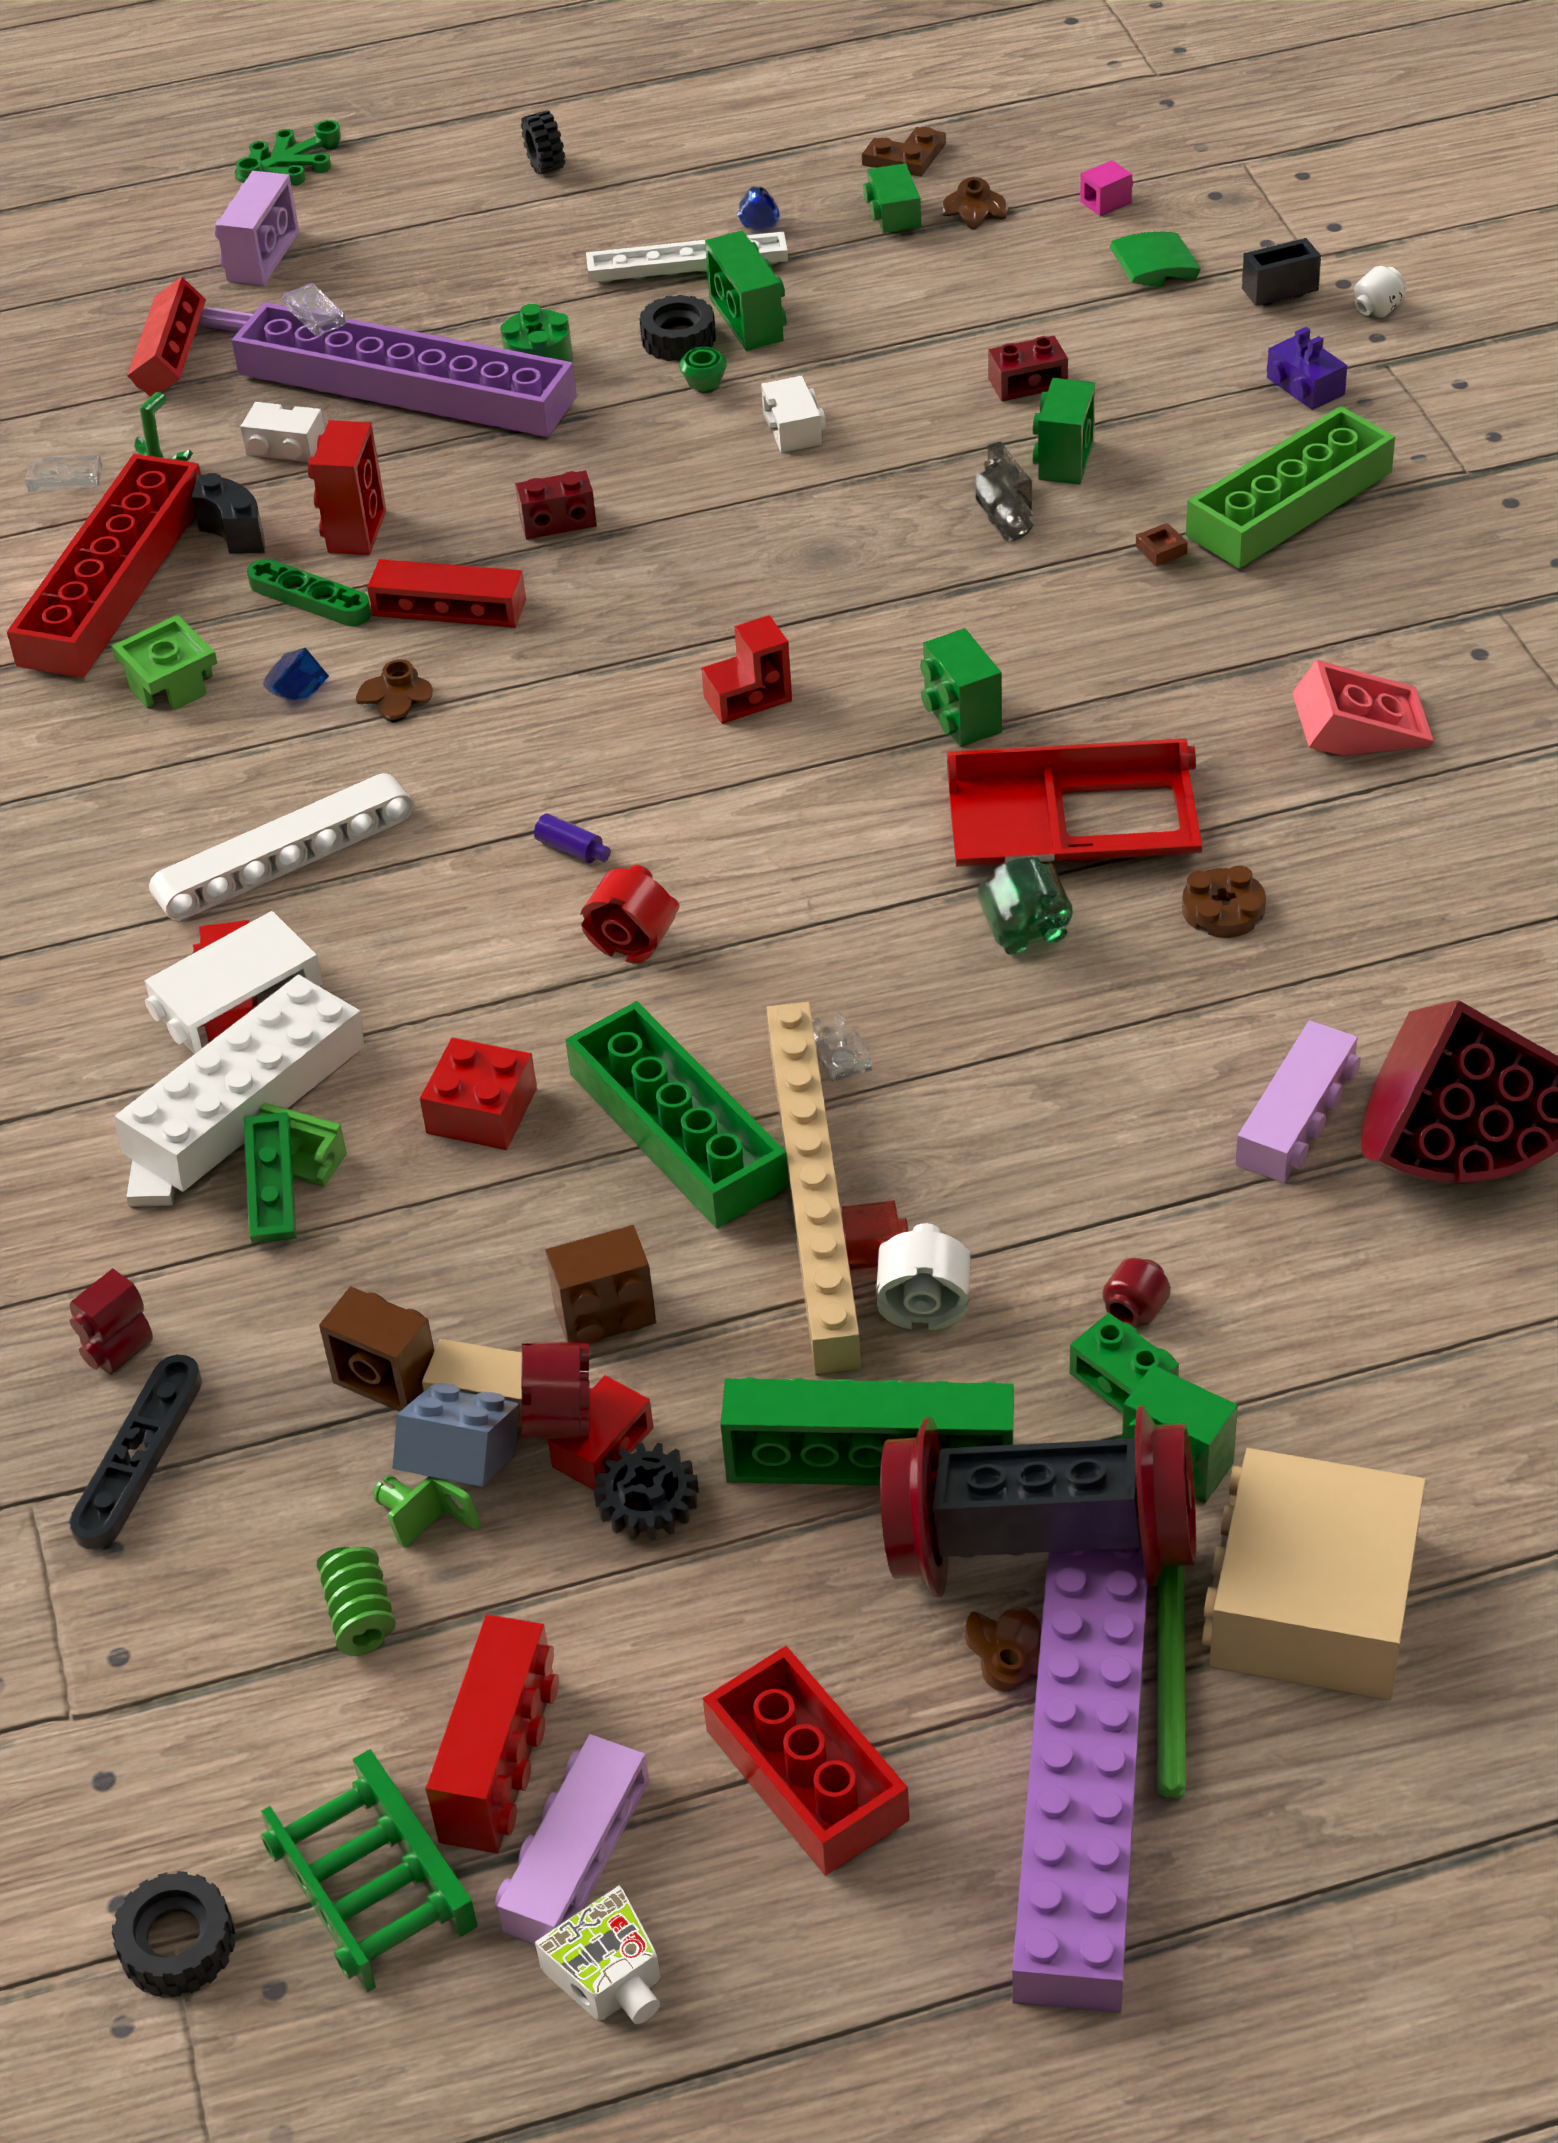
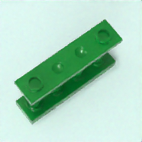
[260,1749,478,1993]

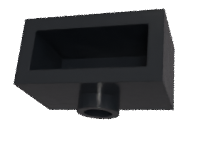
[1242,238,1321,306]

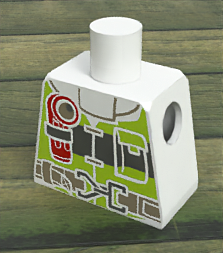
[535,1886,661,2024]

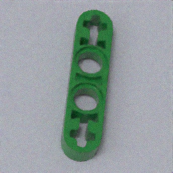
[247,559,371,626]

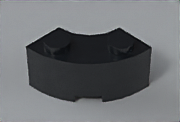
[192,473,266,553]

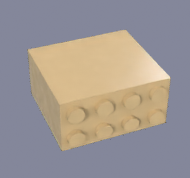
[1202,1448,1425,1700]

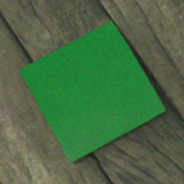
[1109,232,1201,287]

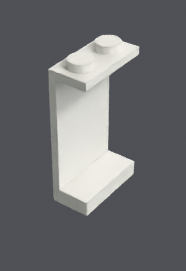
[144,911,323,1054]

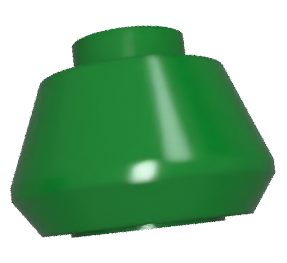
[679,347,727,393]

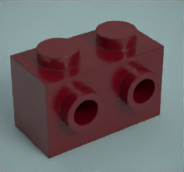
[988,335,1068,402]
[515,470,597,540]

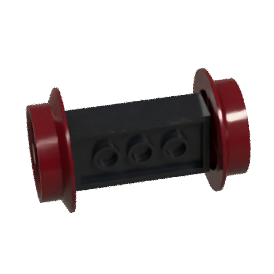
[880,1405,1197,1597]

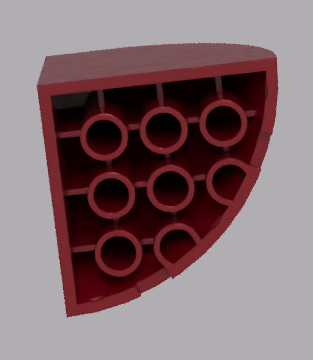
[1360,1000,1558,1183]

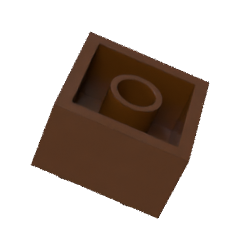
[545,1225,657,1343]
[319,1286,435,1412]

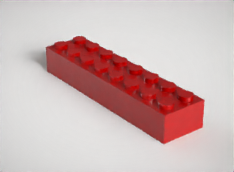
[7,453,201,678]

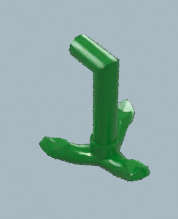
[134,392,193,461]

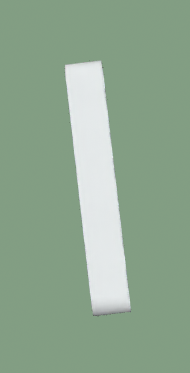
[149,773,414,921]

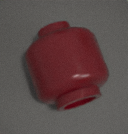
[1102,1258,1171,1326]

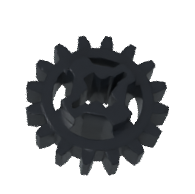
[594,1443,699,1540]

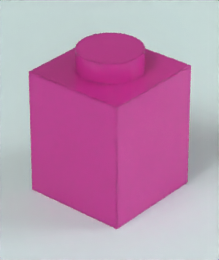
[1080,160,1133,216]

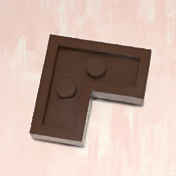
[862,127,946,177]

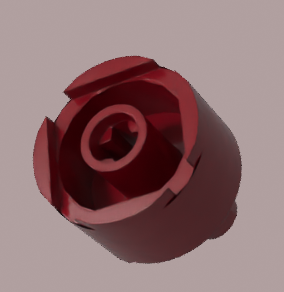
[521,1342,590,1439]

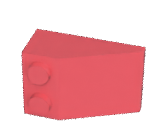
[1292,660,1434,756]

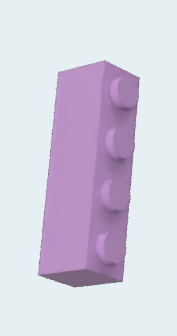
[1235,1020,1361,1183]
[495,1734,649,1944]

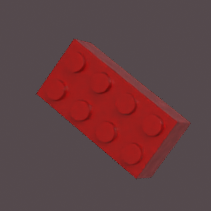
[425,1614,559,1854]
[703,1645,910,1876]

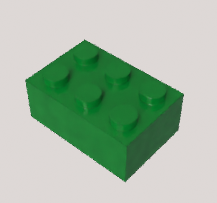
[705,230,787,351]

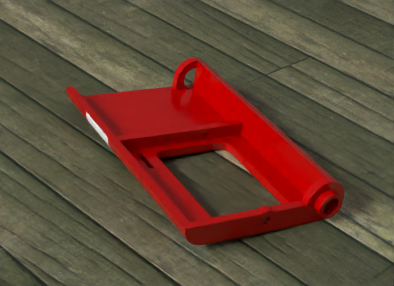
[947,738,1202,867]

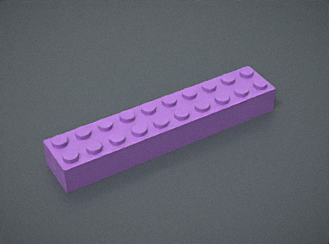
[232,302,577,437]
[1012,1546,1147,2012]

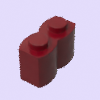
[69,1268,153,1375]

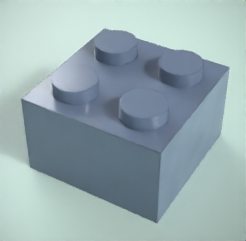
[392,1383,520,1487]

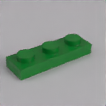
[244,1112,297,1244]

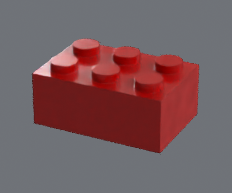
[308,420,387,555]

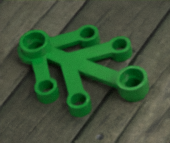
[234,120,341,185]

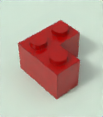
[701,615,792,724]

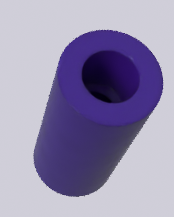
[534,813,611,863]

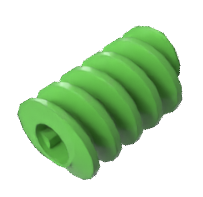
[317,1547,396,1656]

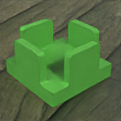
[112,615,218,709]

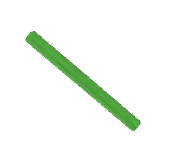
[1157,1566,1186,1799]

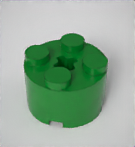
[500,304,573,362]

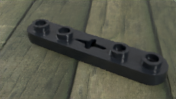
[69,1354,202,1549]

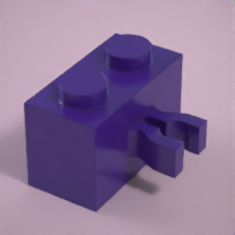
[1267,327,1348,410]

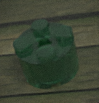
[977,857,1073,955]

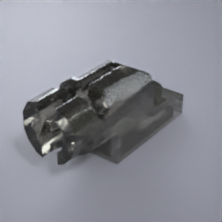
[976,441,1034,541]

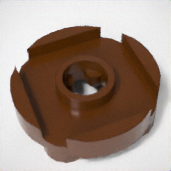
[1182,866,1266,938]

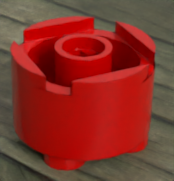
[580,865,680,963]

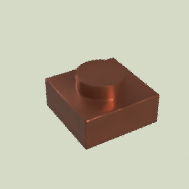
[1136,523,1188,566]

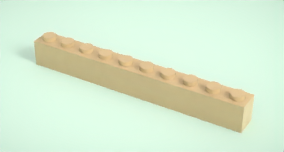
[766,1002,861,1375]

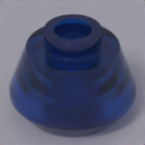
[737,186,780,230]

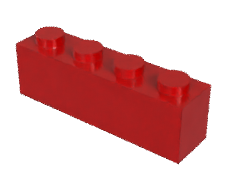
[127,277,206,397]
[367,559,526,628]

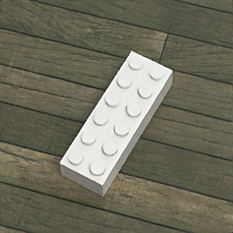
[114,974,364,1192]

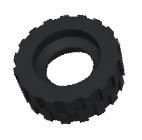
[639,295,716,361]
[112,1871,236,1997]

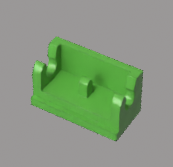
[258,1102,347,1187]

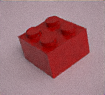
[420,1037,537,1150]

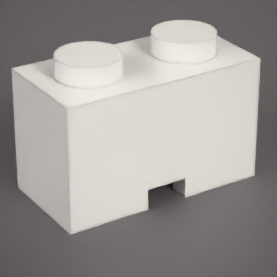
[761,376,826,453]
[240,402,325,462]

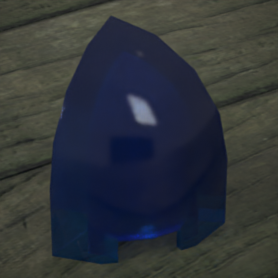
[263,647,329,700]

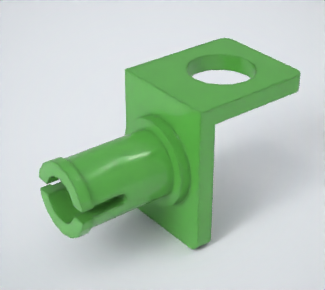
[373,1475,481,1547]

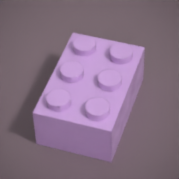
[215,171,299,286]

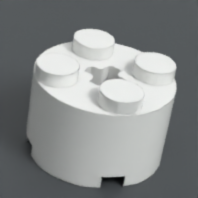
[876,1223,971,1330]

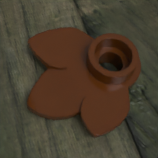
[942,177,1008,230]
[356,659,433,720]
[965,1607,1041,1692]

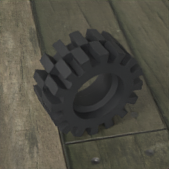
[521,110,565,174]

